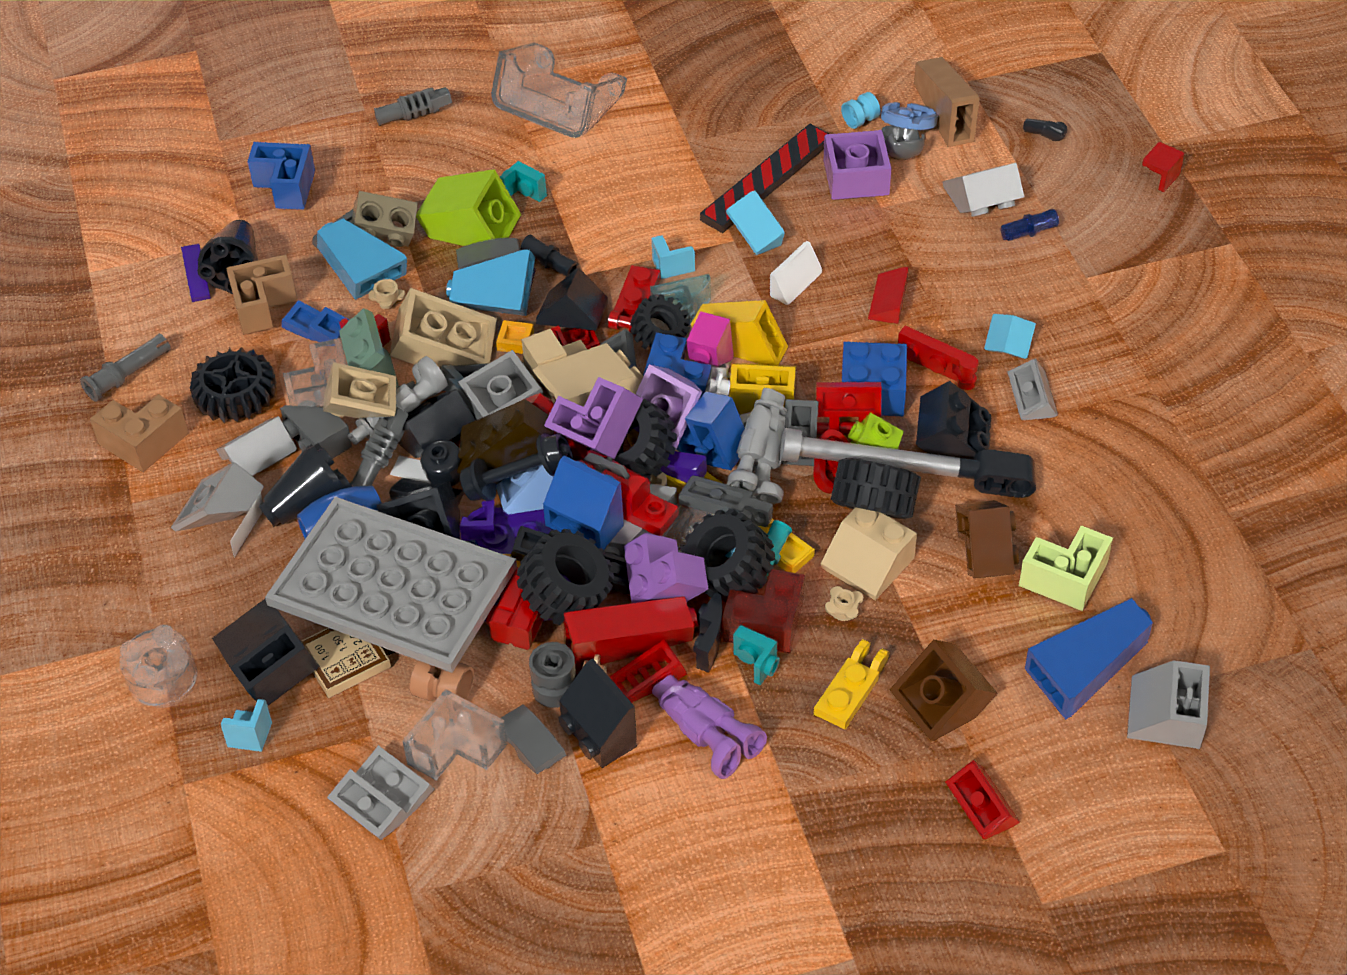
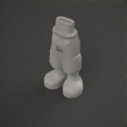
[348,356,448,445]
[727,388,787,504]

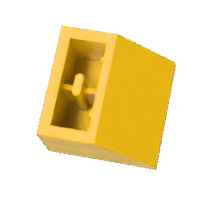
[729,363,796,414]

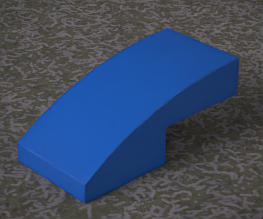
[281,300,350,344]

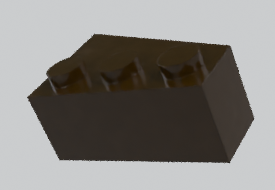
[457,399,554,485]

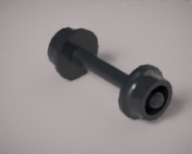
[460,433,573,501]

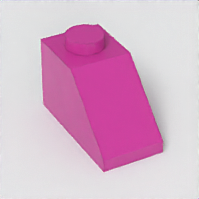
[686,311,734,367]

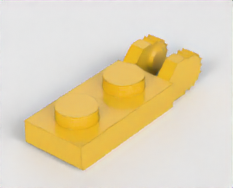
[814,639,890,730]

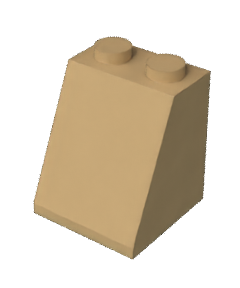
[532,343,643,407]

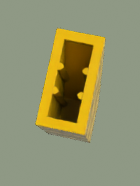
[690,300,788,365]

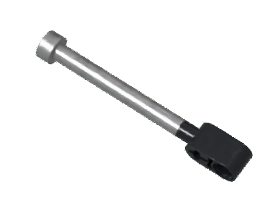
[780,428,1036,498]

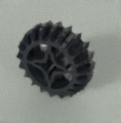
[190,347,277,423]

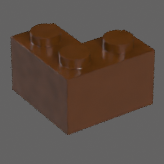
[955,500,1019,579]

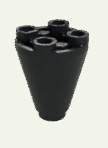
[197,220,258,294]
[258,443,352,527]

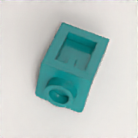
[500,161,547,202]
[733,625,780,685]

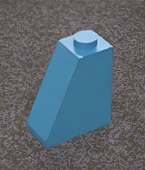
[317,219,407,300]
[446,250,535,316]

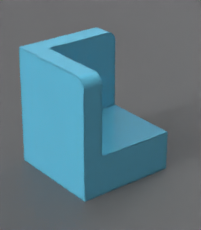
[651,235,695,279]
[984,314,1036,359]
[221,699,272,752]

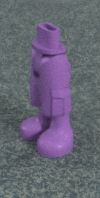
[652,675,767,779]

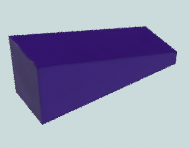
[181,244,211,302]
[660,451,707,483]

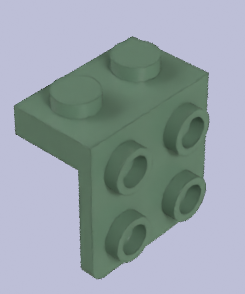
[339,308,399,387]

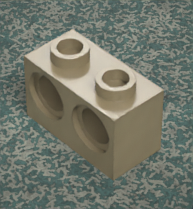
[351,191,418,247]

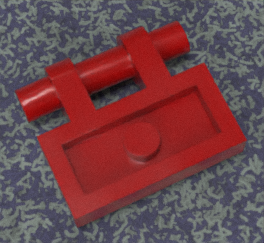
[816,382,882,435]

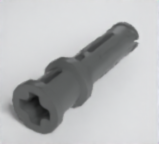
[80,334,171,402]

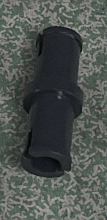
[521,234,579,277]

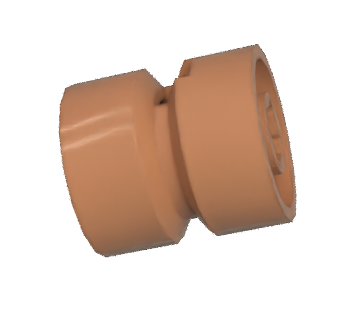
[409,660,474,710]

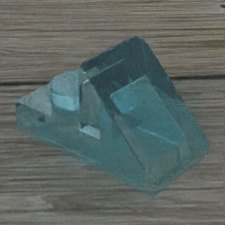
[650,274,711,324]

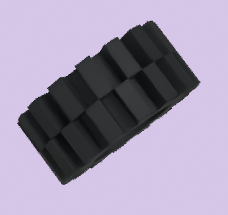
[630,294,690,350]

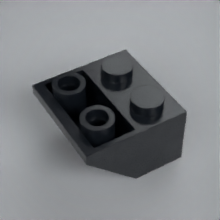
[916,381,991,460]

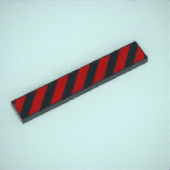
[700,124,829,233]

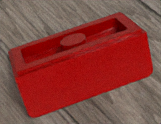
[868,267,909,324]
[945,760,1020,840]

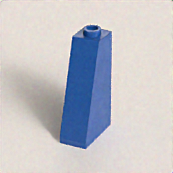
[1025,598,1153,720]

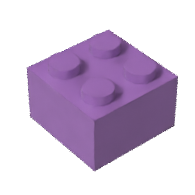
[823,130,891,200]

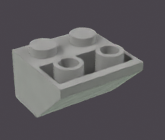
[1127,660,1210,749]

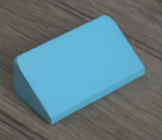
[726,190,785,255]

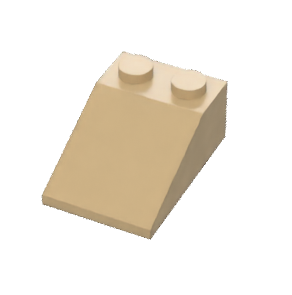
[390,288,497,367]

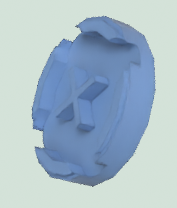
[881,102,938,130]

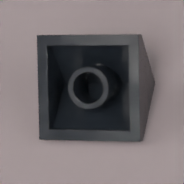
[536,267,608,331]

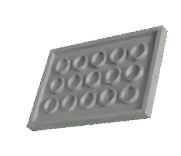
[265,497,517,673]

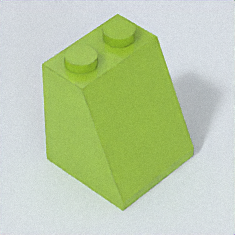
[416,169,521,246]

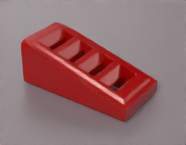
[609,640,687,703]

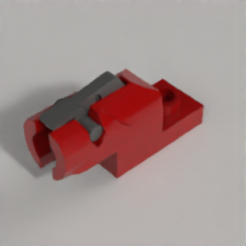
[580,450,679,536]

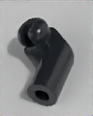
[1023,118,1068,141]

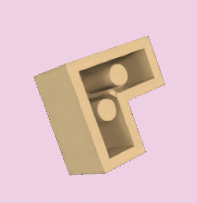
[521,329,587,403]

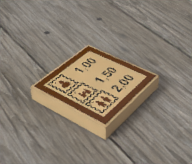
[302,628,391,698]

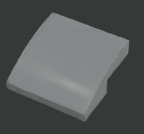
[327,745,434,840]

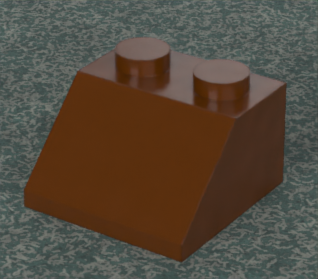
[890,639,998,741]

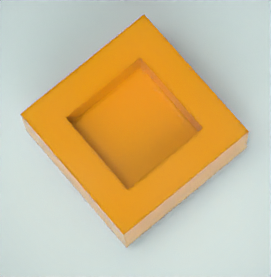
[496,320,534,354]

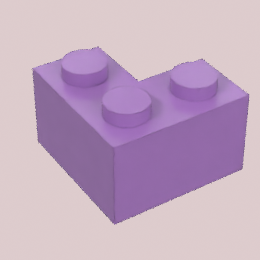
[544,377,643,459]
[624,533,708,603]

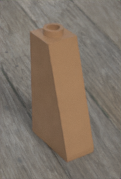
[914,57,980,147]

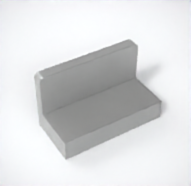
[216,416,297,476]

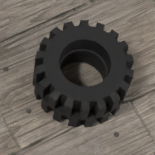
[586,395,677,481]
[831,458,921,519]
[681,509,775,604]
[517,529,614,625]

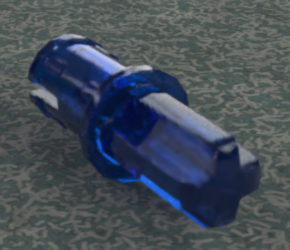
[1000,209,1059,241]

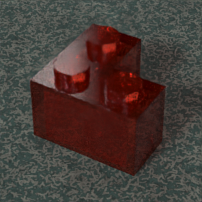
[722,569,805,654]

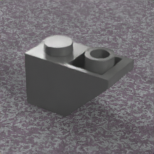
[280,405,352,459]

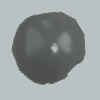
[882,125,925,160]

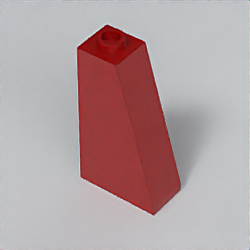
[564,596,698,671]

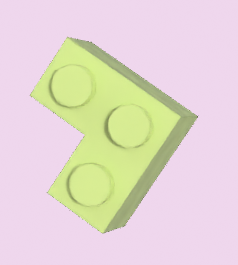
[1019,526,1113,611]

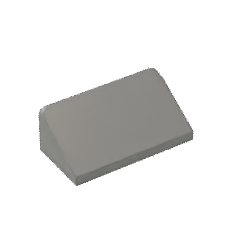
[1007,358,1058,420]

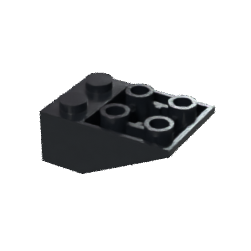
[212,599,320,706]

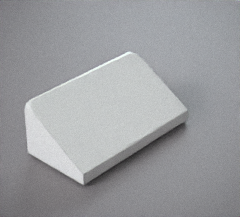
[770,241,822,305]

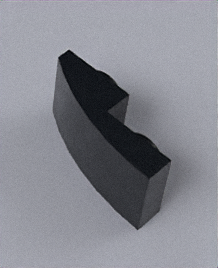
[693,592,722,673]

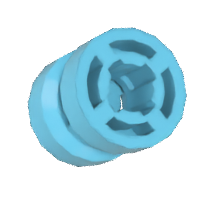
[841,92,881,129]

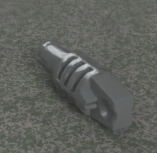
[374,87,452,126]
[350,407,408,486]

